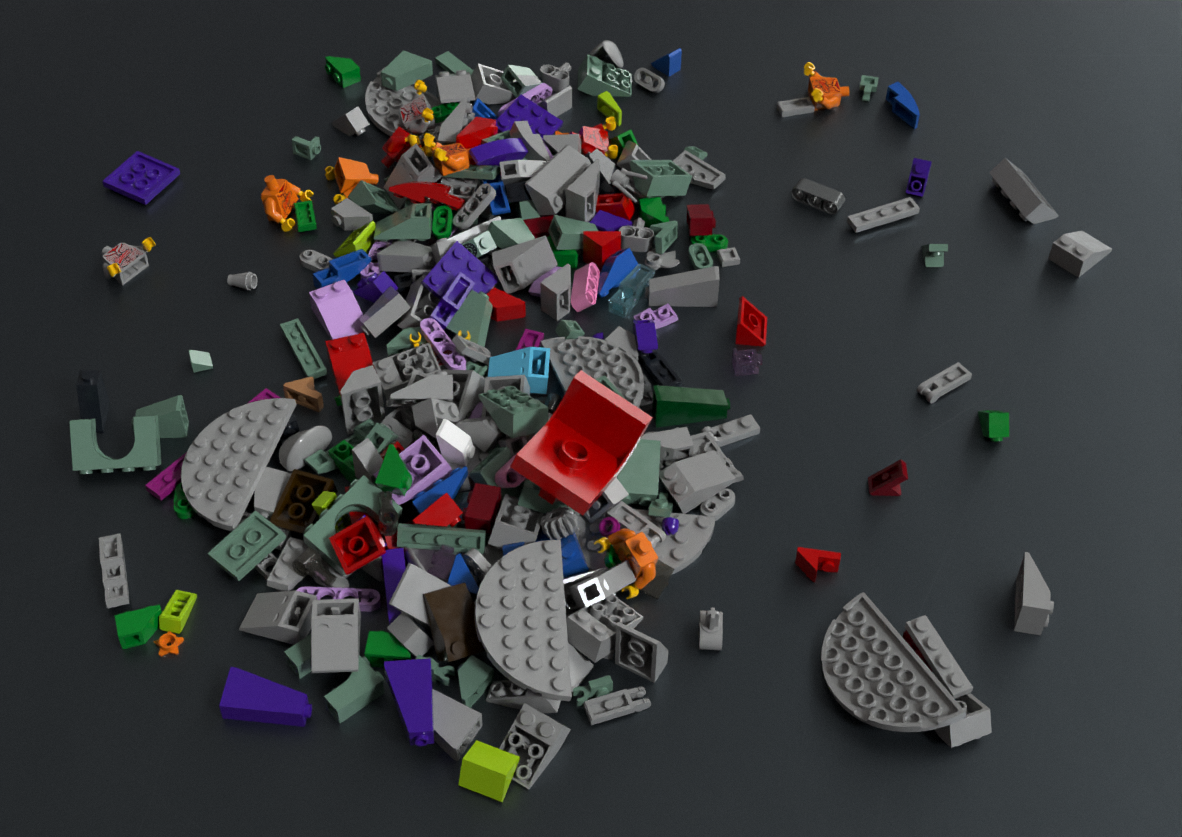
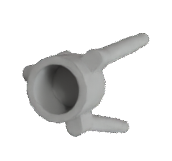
[610,168,648,203]

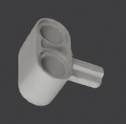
[540,62,572,92]
[619,218,654,252]
[699,608,723,651]

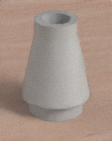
[227,272,257,291]

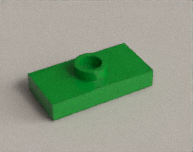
[294,201,317,232]

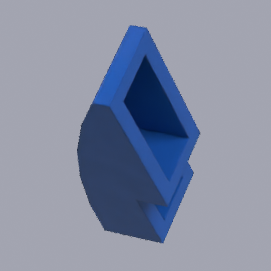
[886,82,920,129]
[481,173,511,215]
[313,249,371,289]

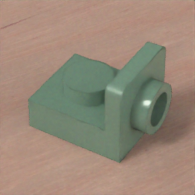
[292,136,321,160]

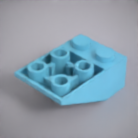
[488,347,550,394]

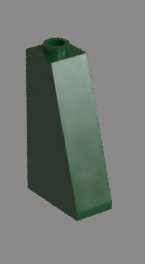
[652,385,730,428]

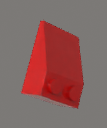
[456,117,498,165]
[325,333,374,395]

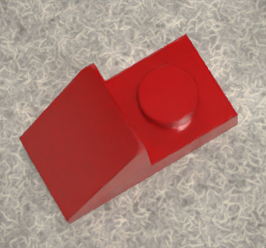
[795,547,841,583]

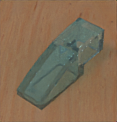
[608,263,655,318]

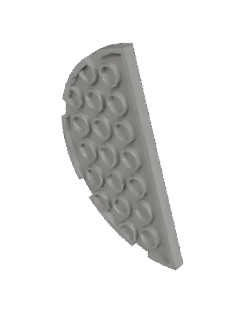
[365,66,444,145]
[541,336,644,407]
[181,398,297,531]
[574,507,716,577]
[474,540,572,701]
[821,592,966,732]

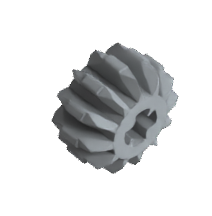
[541,506,578,540]

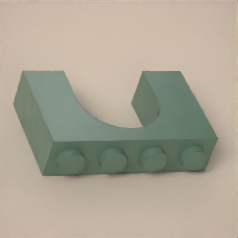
[69,415,161,474]
[304,475,402,576]
[284,634,385,724]

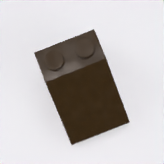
[270,469,338,535]
[423,582,486,662]

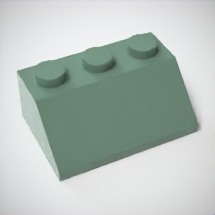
[630,160,692,198]

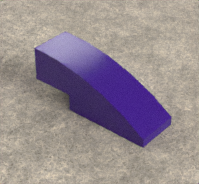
[469,138,528,166]
[428,272,475,330]

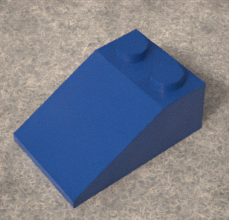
[535,530,589,578]

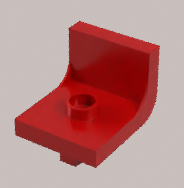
[510,370,653,516]

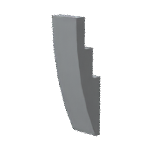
[99,533,130,609]

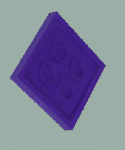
[496,94,563,140]
[102,151,180,205]
[421,241,499,300]

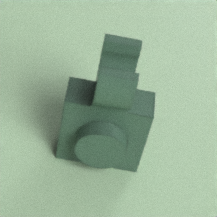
[859,75,879,101]
[648,492,673,517]
[416,654,456,685]
[573,675,613,706]

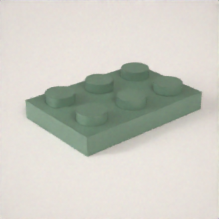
[207,510,286,581]

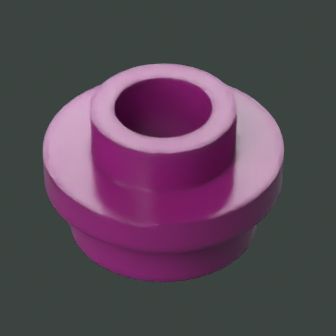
[599,517,620,538]

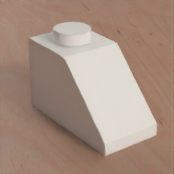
[436,419,475,466]

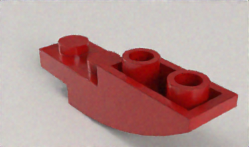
[388,181,465,210]

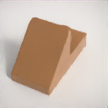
[283,377,324,412]

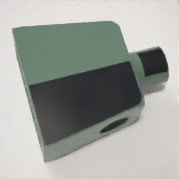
[500,65,543,98]

